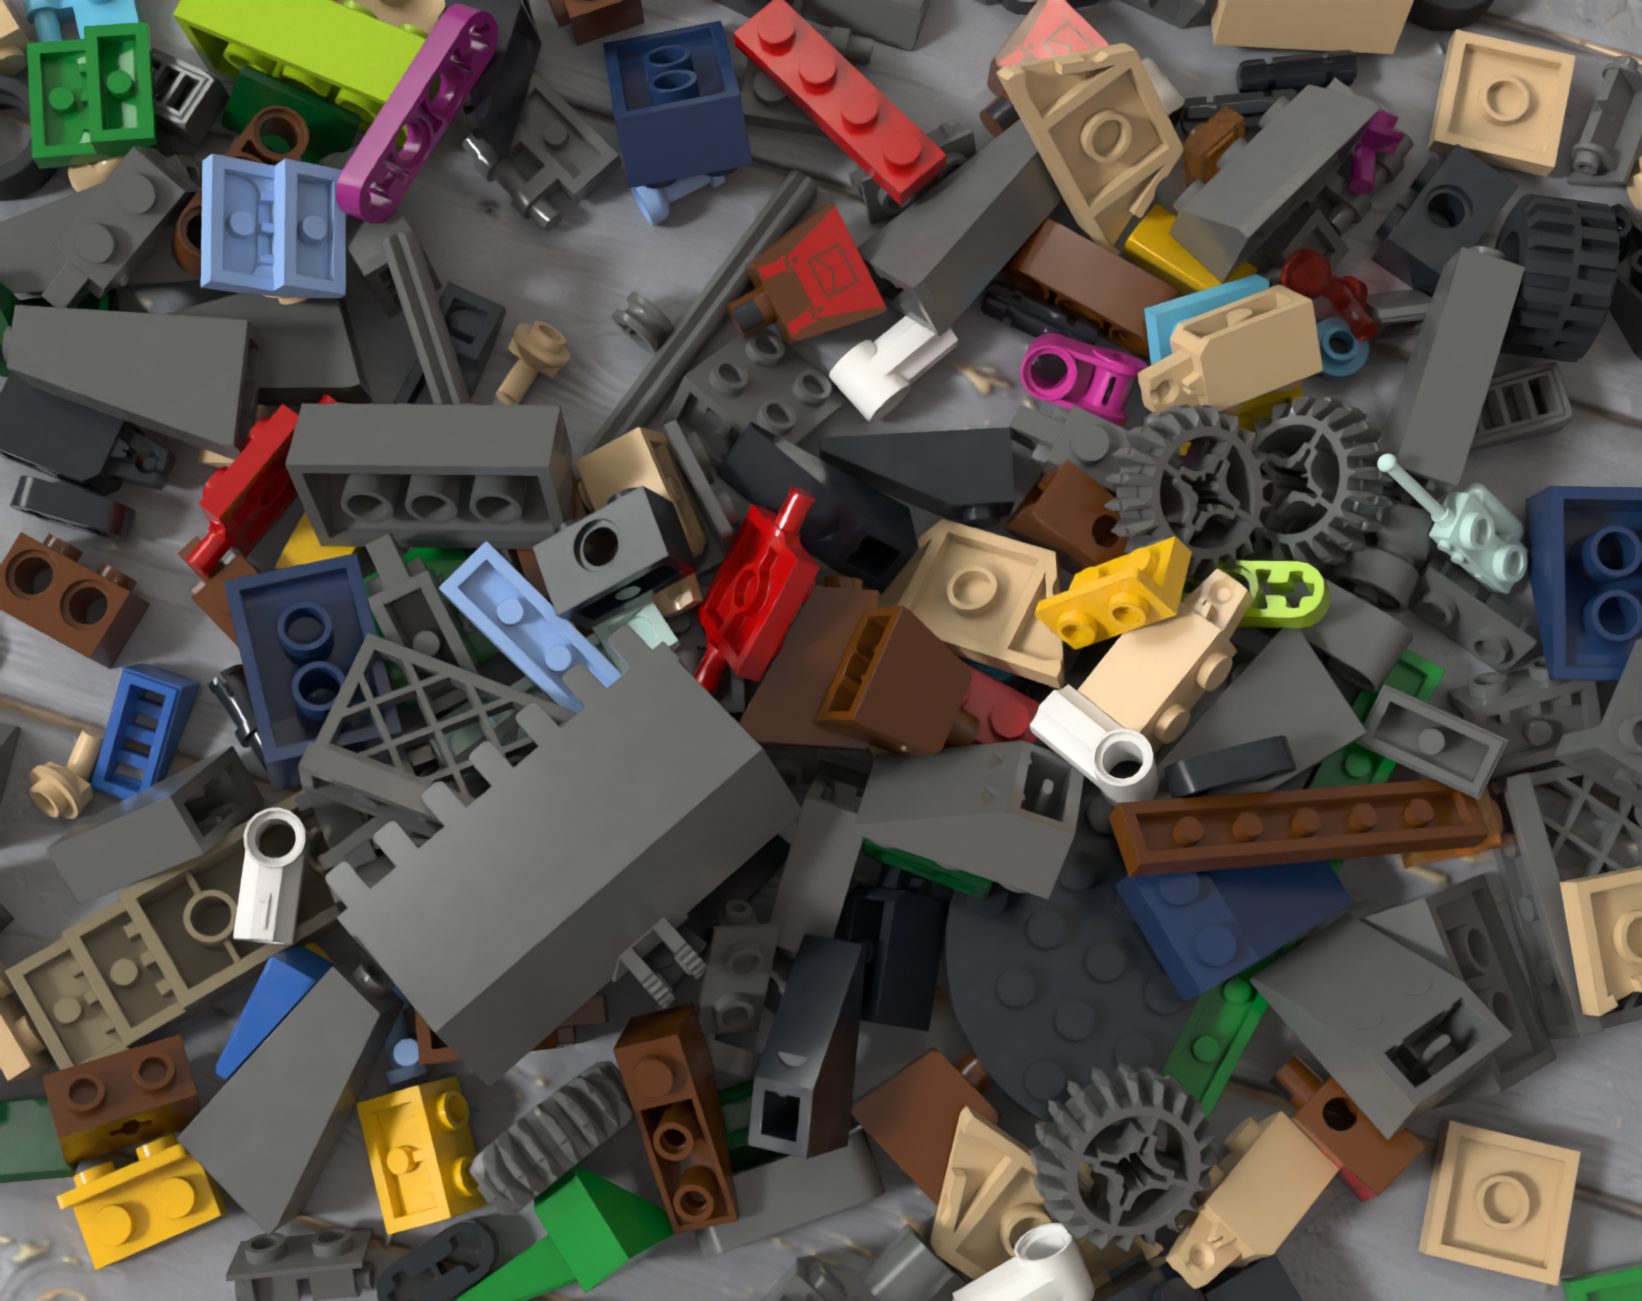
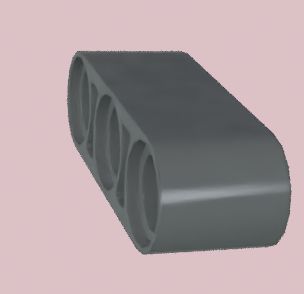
[1234,544,1413,693]
[694,1128,885,1258]

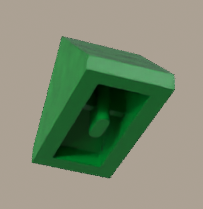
[534,1165,676,1293]

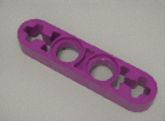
[335,4,499,224]

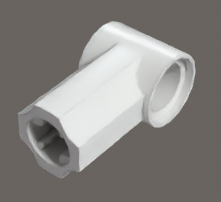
[829,316,958,424]
[1030,684,1159,807]
[233,807,310,945]
[952,1223,1095,1301]

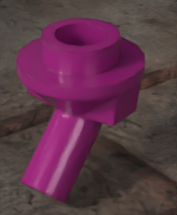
[1349,109,1406,194]

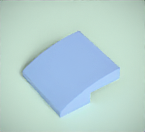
[201,153,346,298]

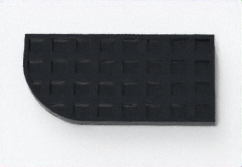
[943,634,1313,1123]

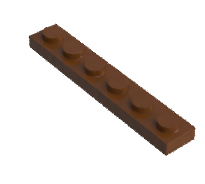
[1108,779,1489,878]

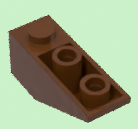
[613,1003,740,1234]

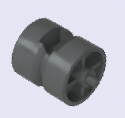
[1327,495,1435,613]

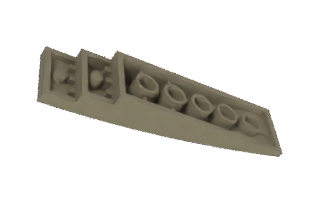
[5,698,469,1070]

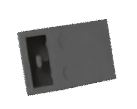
[851,741,1084,900]
[1249,913,1513,1140]

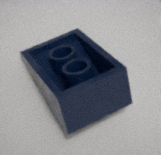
[603,20,753,189]
[1525,486,1642,682]
[223,553,405,791]
[1115,789,1353,1001]

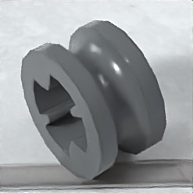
[612,292,674,353]

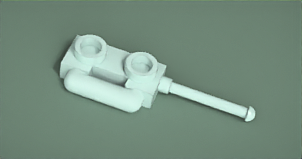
[1377,453,1528,594]

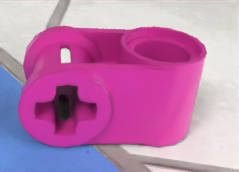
[1020,333,1147,427]

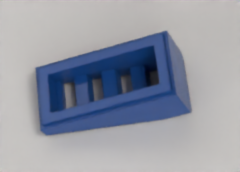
[91,663,200,800]
[215,944,335,1079]

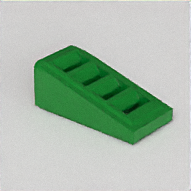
[455,1234,577,1301]

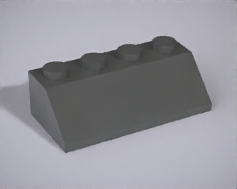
[285,403,573,549]

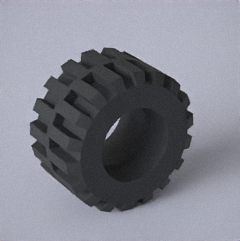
[1494,193,1619,362]

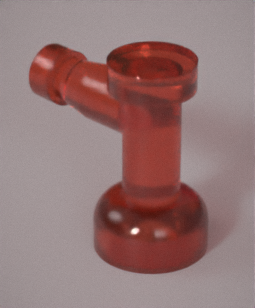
[1280,249,1378,342]

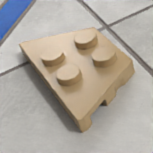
[996,43,1184,256]
[867,519,1065,689]
[930,1105,1164,1289]

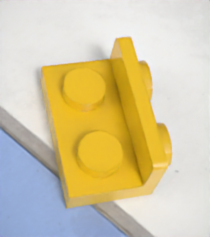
[1035,536,1192,650]
[356,1076,488,1235]
[56,1134,228,1270]

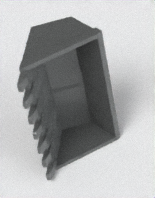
[325,625,803,1087]

